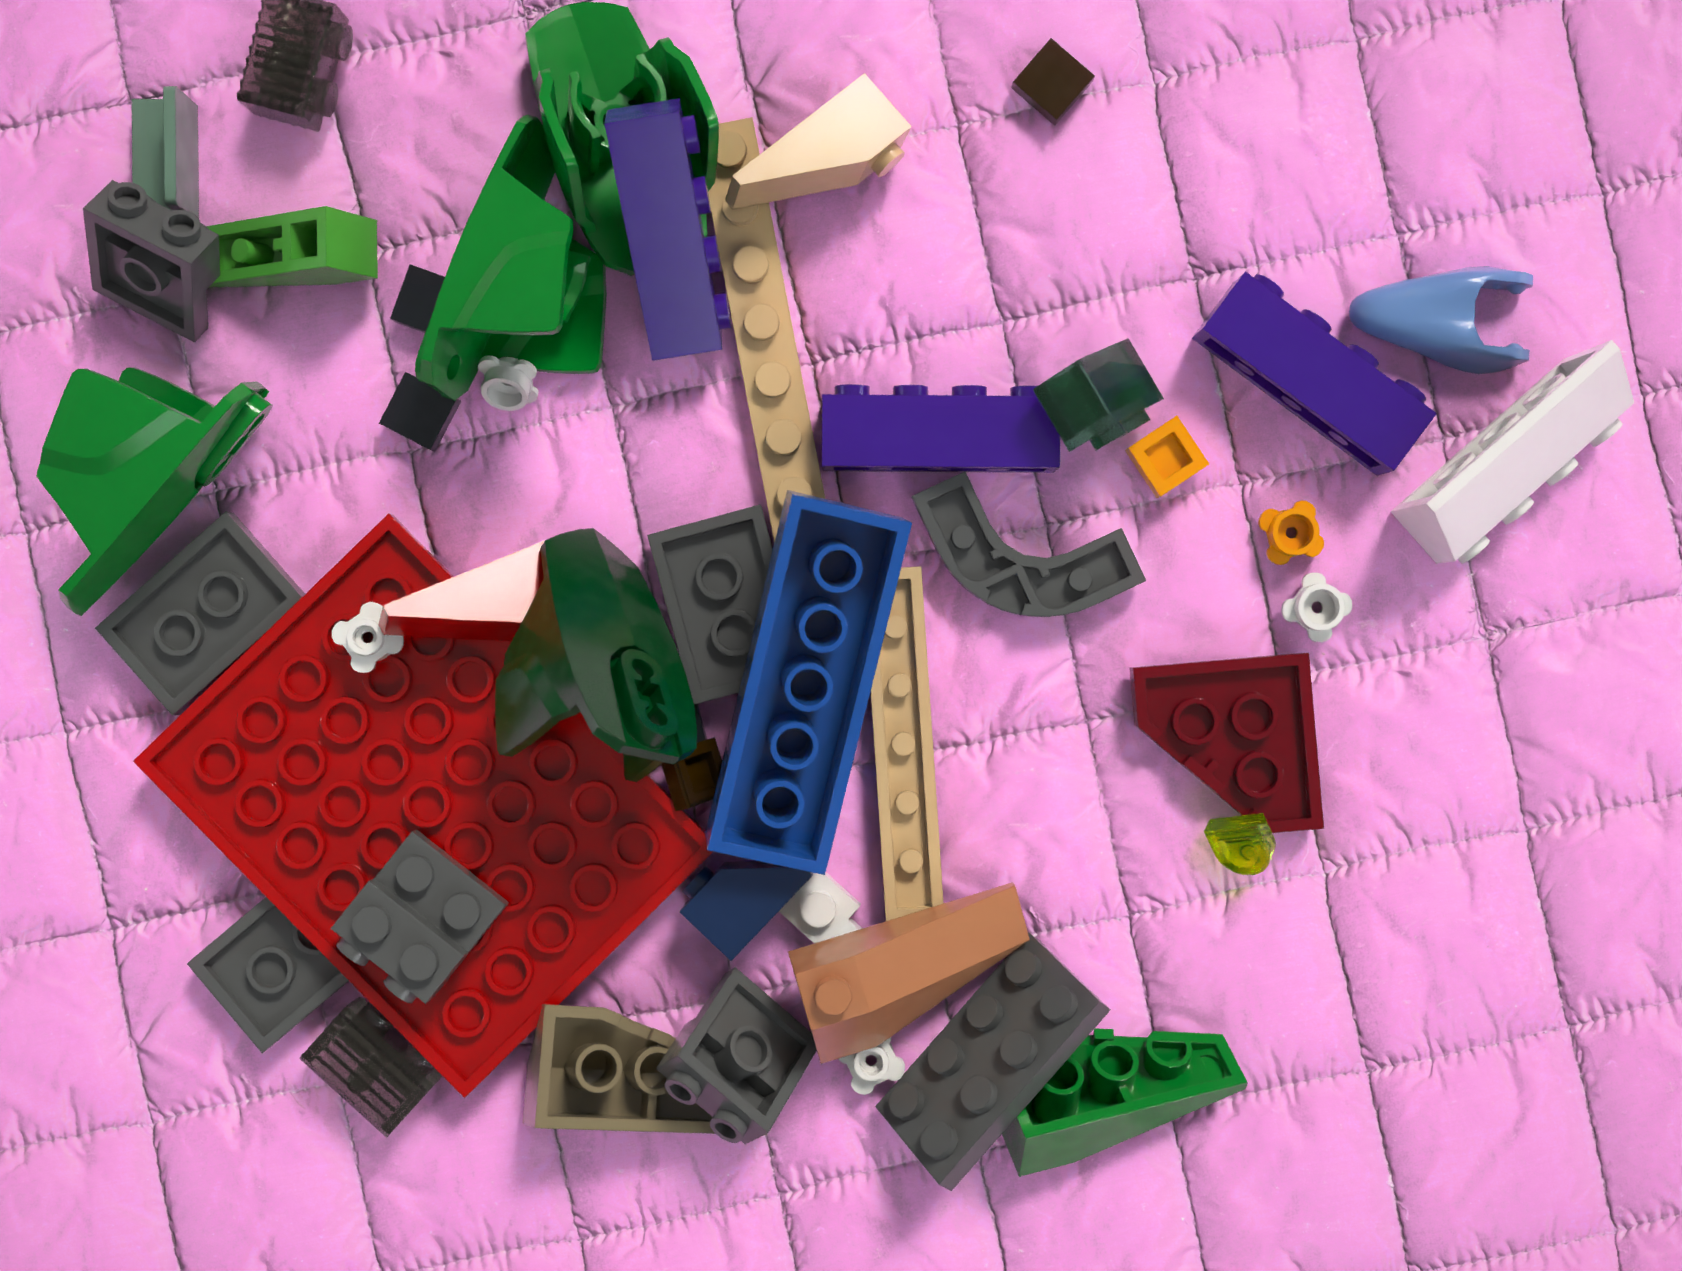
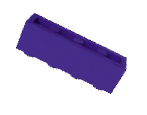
[604,98,732,361]
[1192,271,1437,476]
[822,384,1060,473]

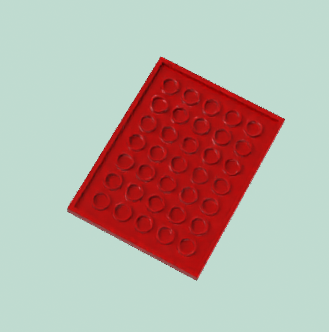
[133,513,713,1098]

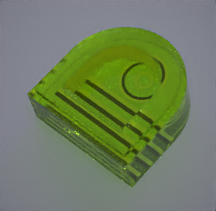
[1204,813,1276,875]

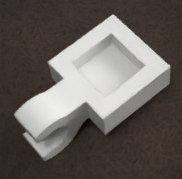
[779,873,863,943]

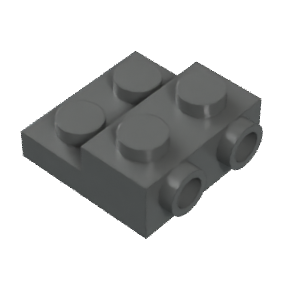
[83,180,220,342]
[331,830,509,1004]
[656,967,817,1144]

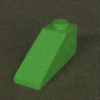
[206,206,378,287]

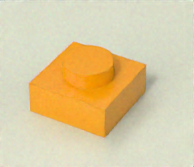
[1125,416,1209,498]

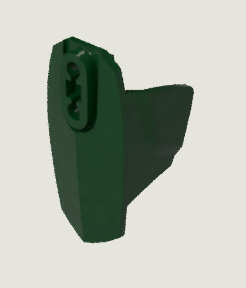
[495,528,697,782]

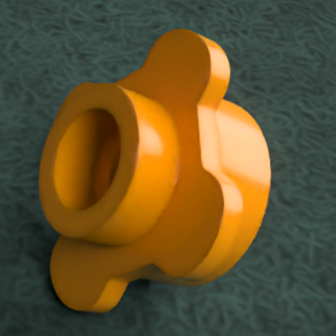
[1258,500,1324,565]

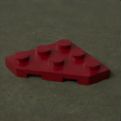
[1129,653,1324,834]

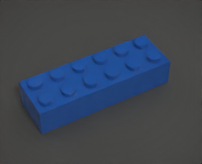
[705,490,912,875]

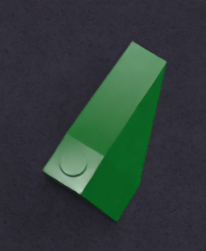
[1002,1028,1248,1177]

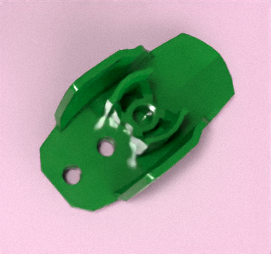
[525,2,719,276]
[415,115,607,401]
[36,367,273,616]

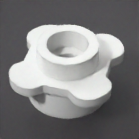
[478,356,539,411]
[1281,573,1352,642]
[332,602,404,673]
[839,1037,905,1095]

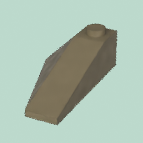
[522,1004,767,1135]

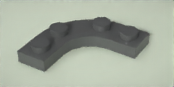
[911,471,1146,617]

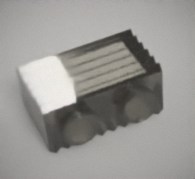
[237,0,353,132]
[299,997,442,1138]

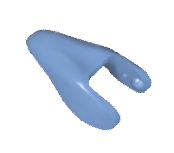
[1349,266,1533,374]

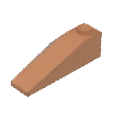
[788,882,1030,1064]

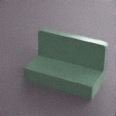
[132,86,199,218]

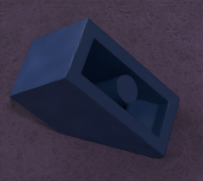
[680,861,813,961]

